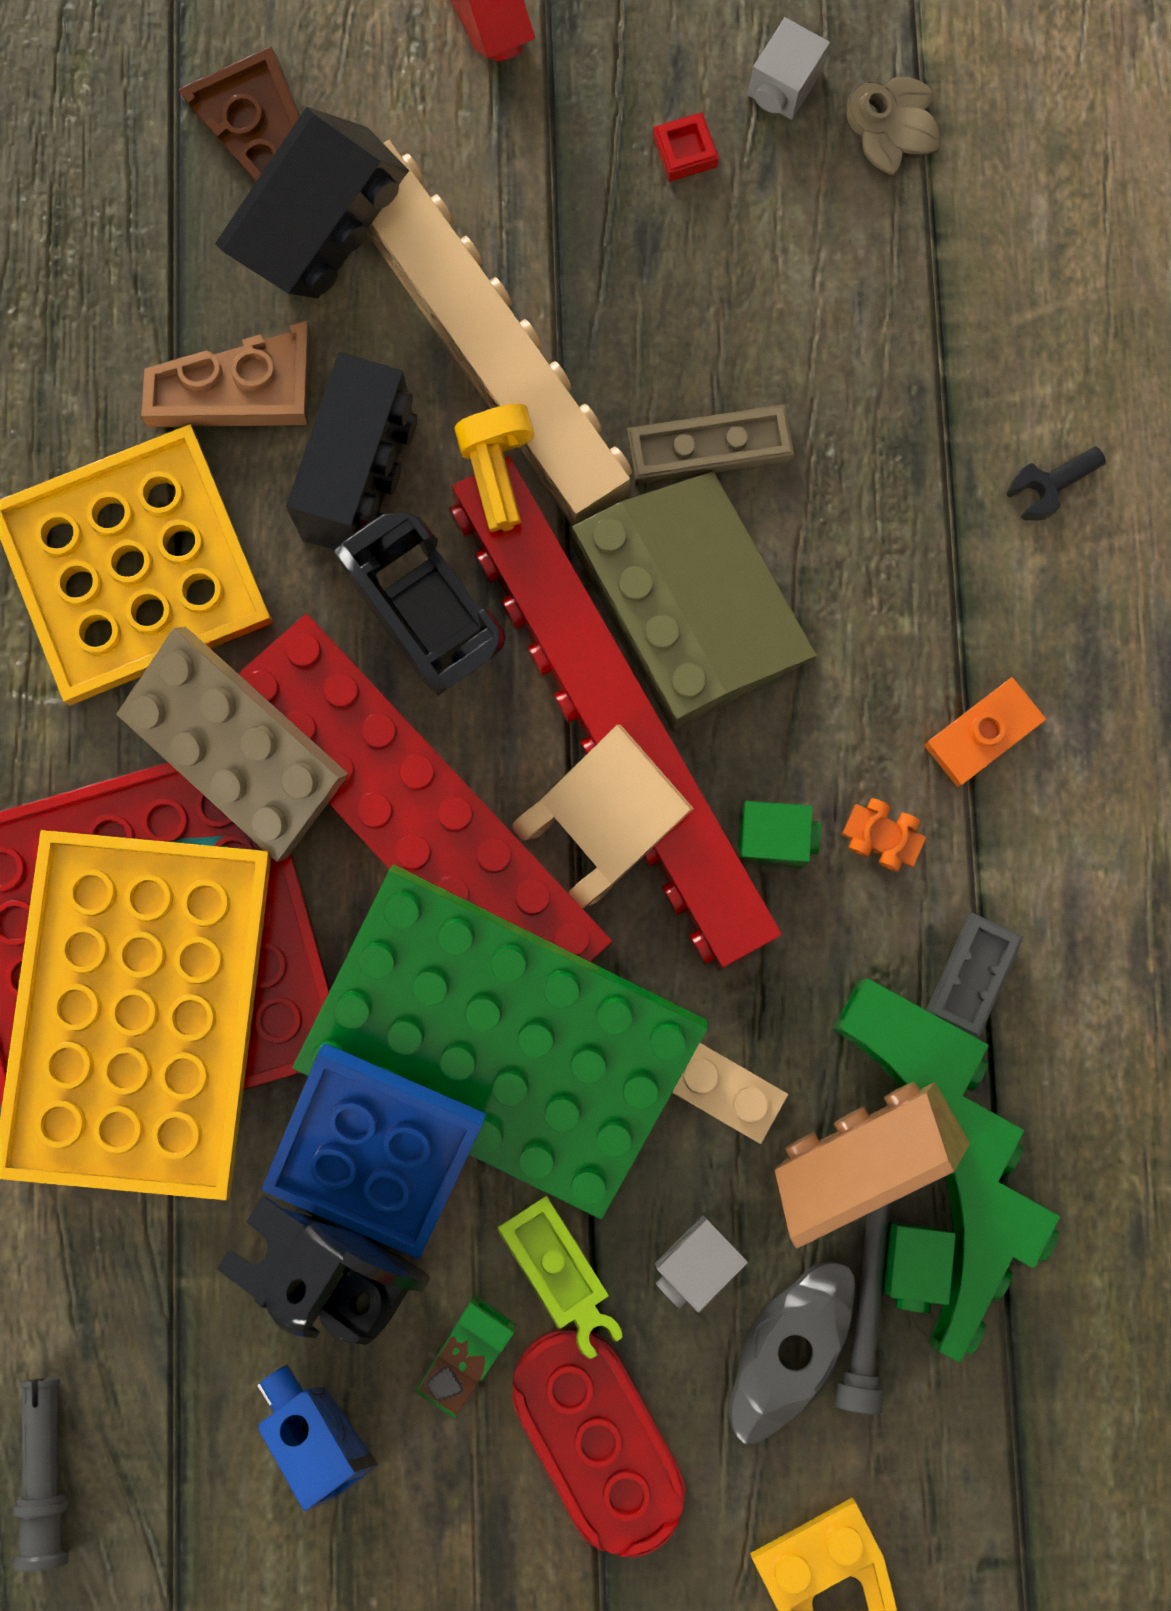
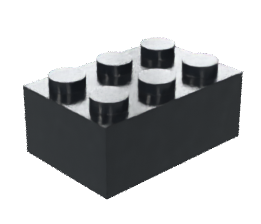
[286,352,417,549]

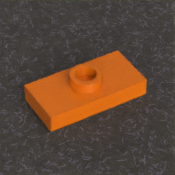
[924,677,1047,788]

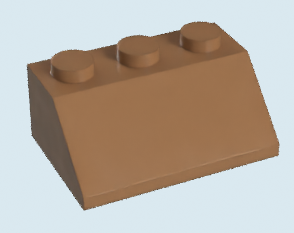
[775,1081,970,1249]

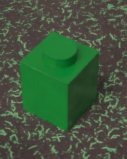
[737,801,821,868]
[882,1221,956,1313]

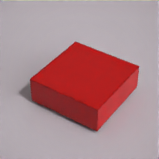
[652,112,719,182]

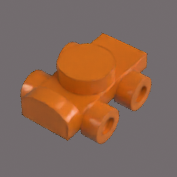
[841,798,926,872]

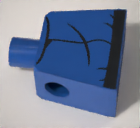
[258,1365,379,1512]

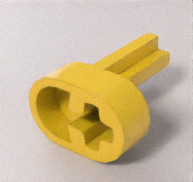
[454,403,535,532]

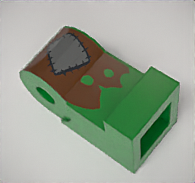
[415,1295,516,1418]

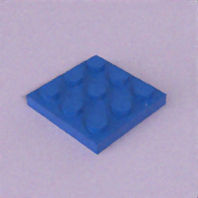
[261,1043,486,1259]

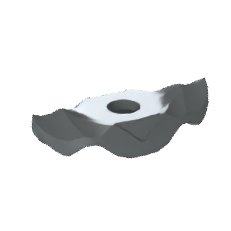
[729,1261,855,1444]

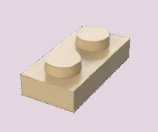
[672,1043,788,1144]

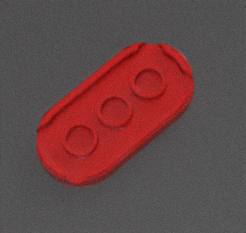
[512,1327,685,1558]

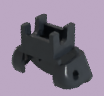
[332,512,506,696]
[217,1196,430,1345]

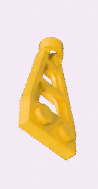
[750,1498,897,1611]

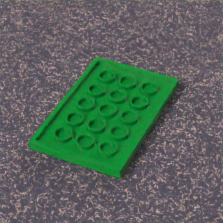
[292,864,708,1220]

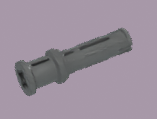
[13,1377,69,1572]

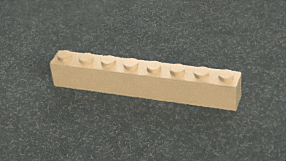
[368,140,632,526]

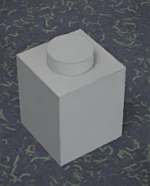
[748,17,830,120]
[654,1215,748,1313]

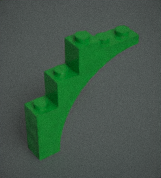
[832,978,1061,1363]

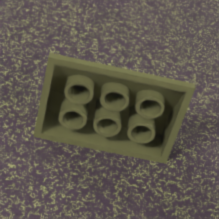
[572,471,817,732]

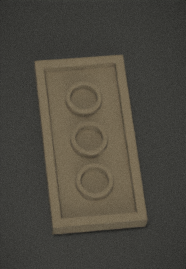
[116,626,349,862]

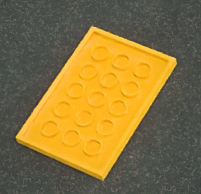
[0,830,271,1200]

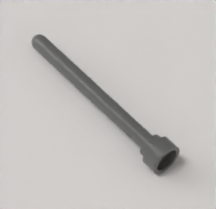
[835,1203,891,1415]

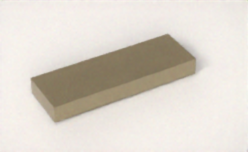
[626,404,794,485]

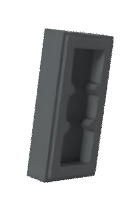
[926,913,1024,1039]

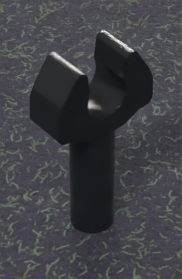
[1006,446,1106,521]

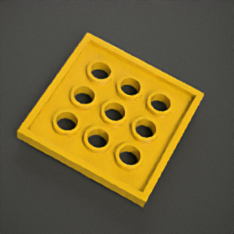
[0,424,273,706]

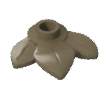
[847,77,941,175]

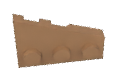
[141,320,310,427]

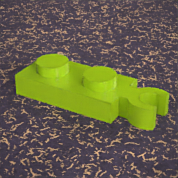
[497,1196,622,1359]

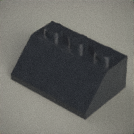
[215,107,409,299]

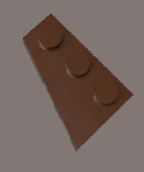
[177,46,301,182]

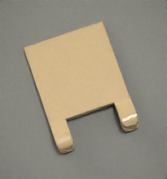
[512,725,694,908]

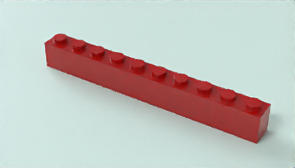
[449,456,782,971]

